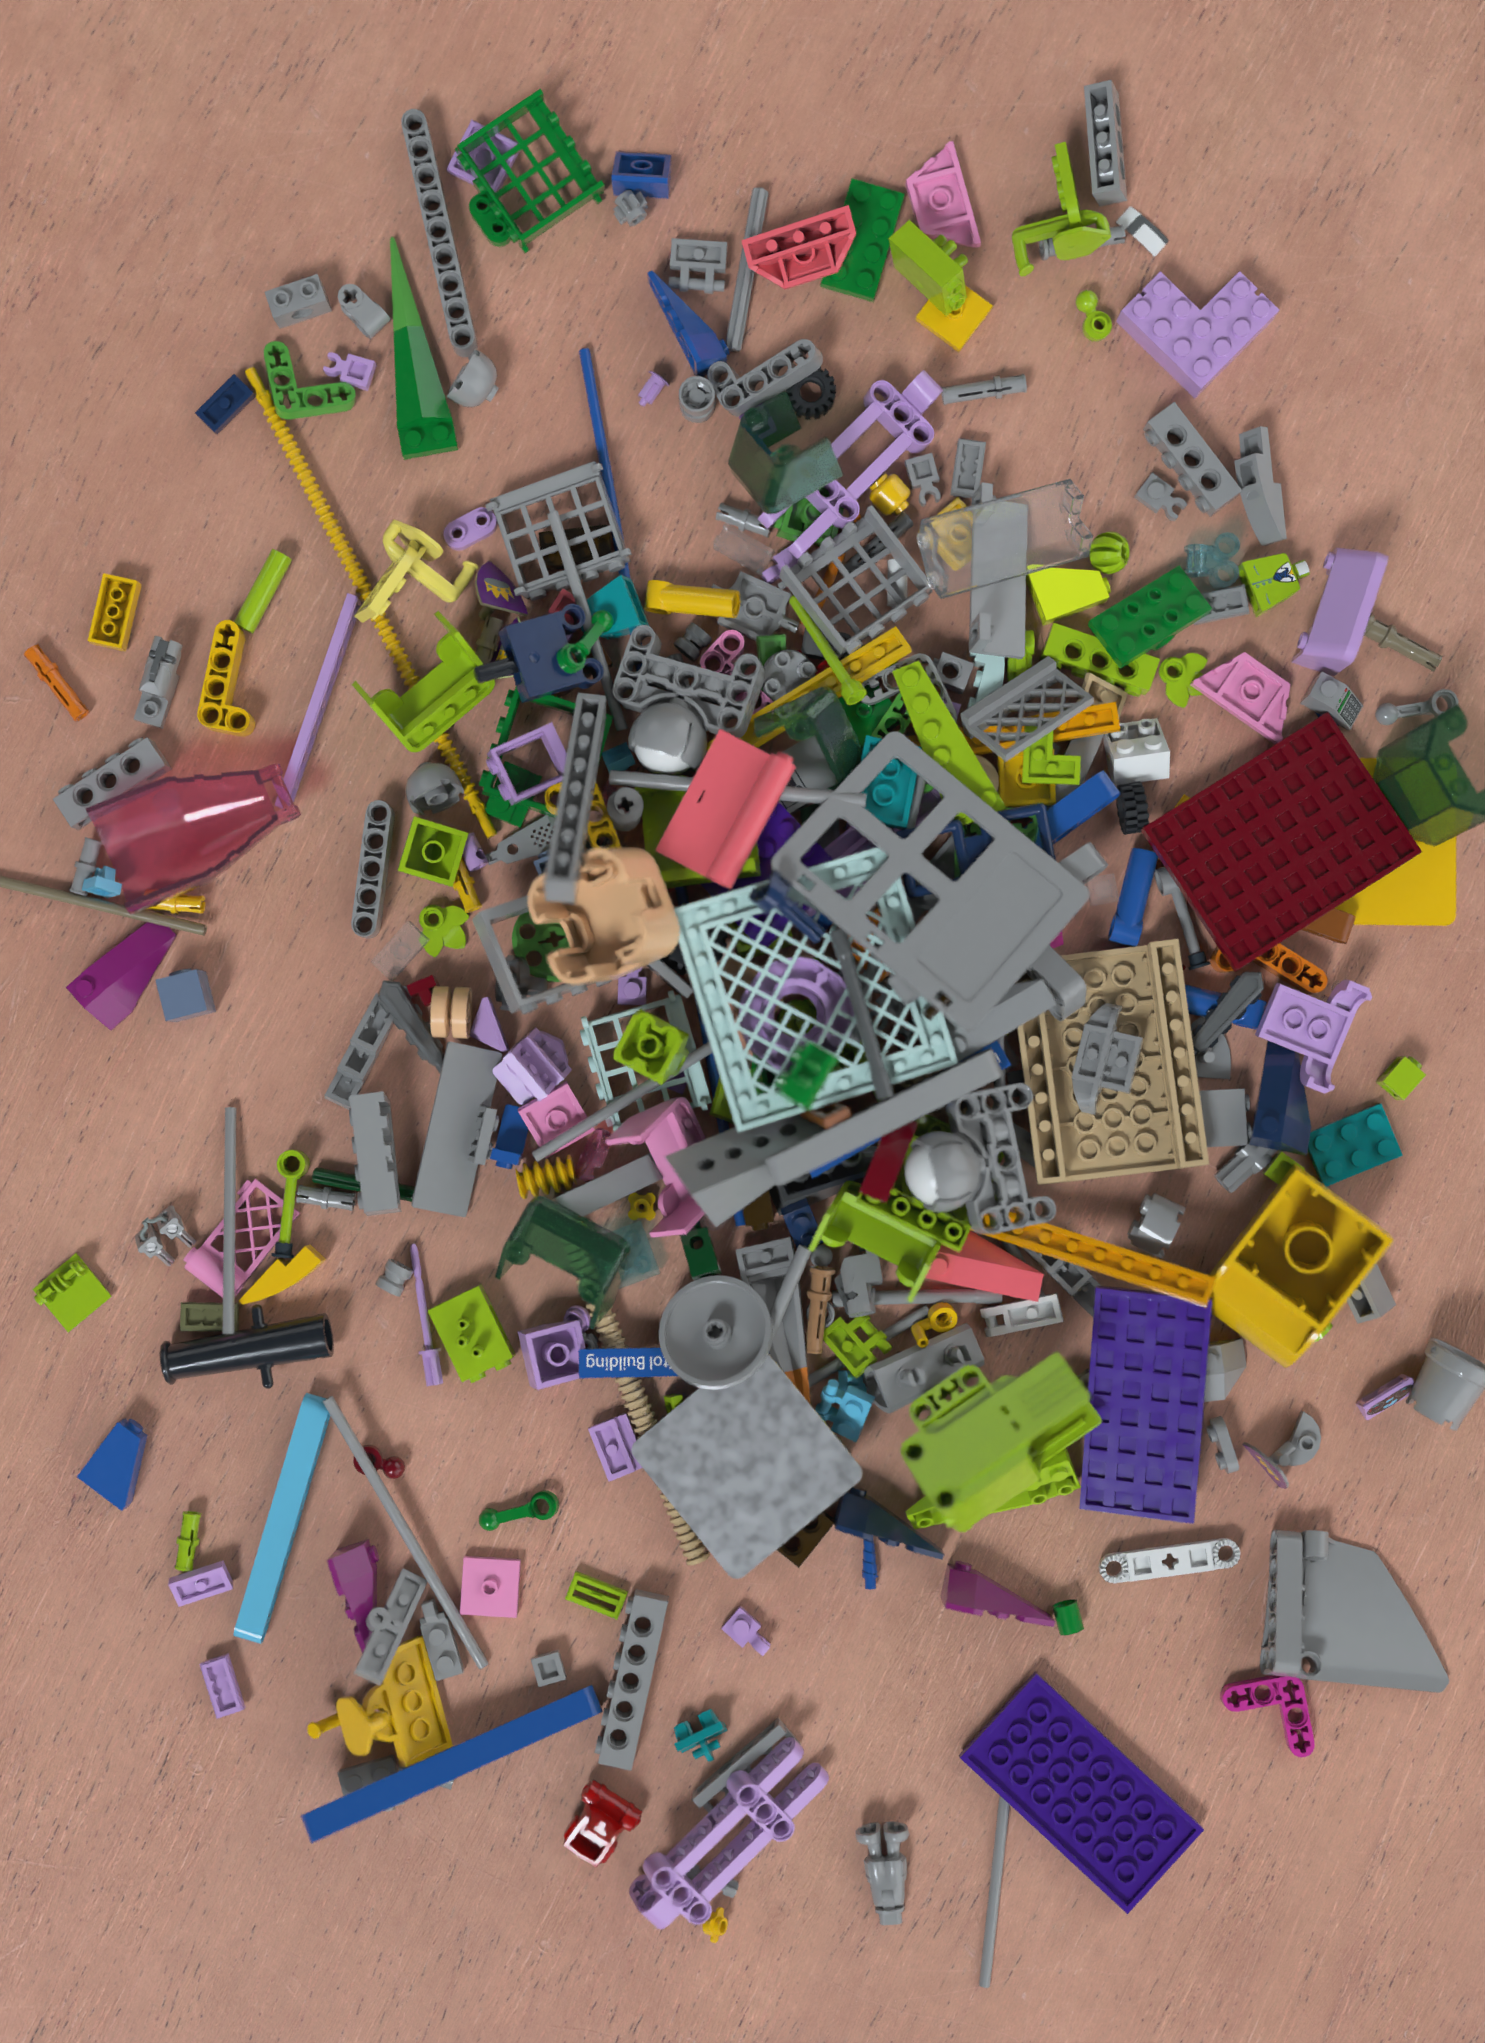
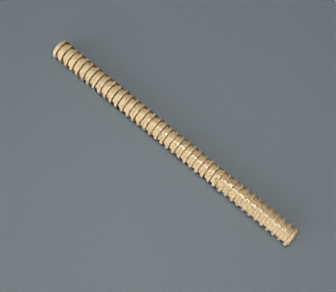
[556,1222,710,1565]

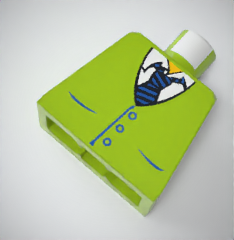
[1236,553,1310,617]

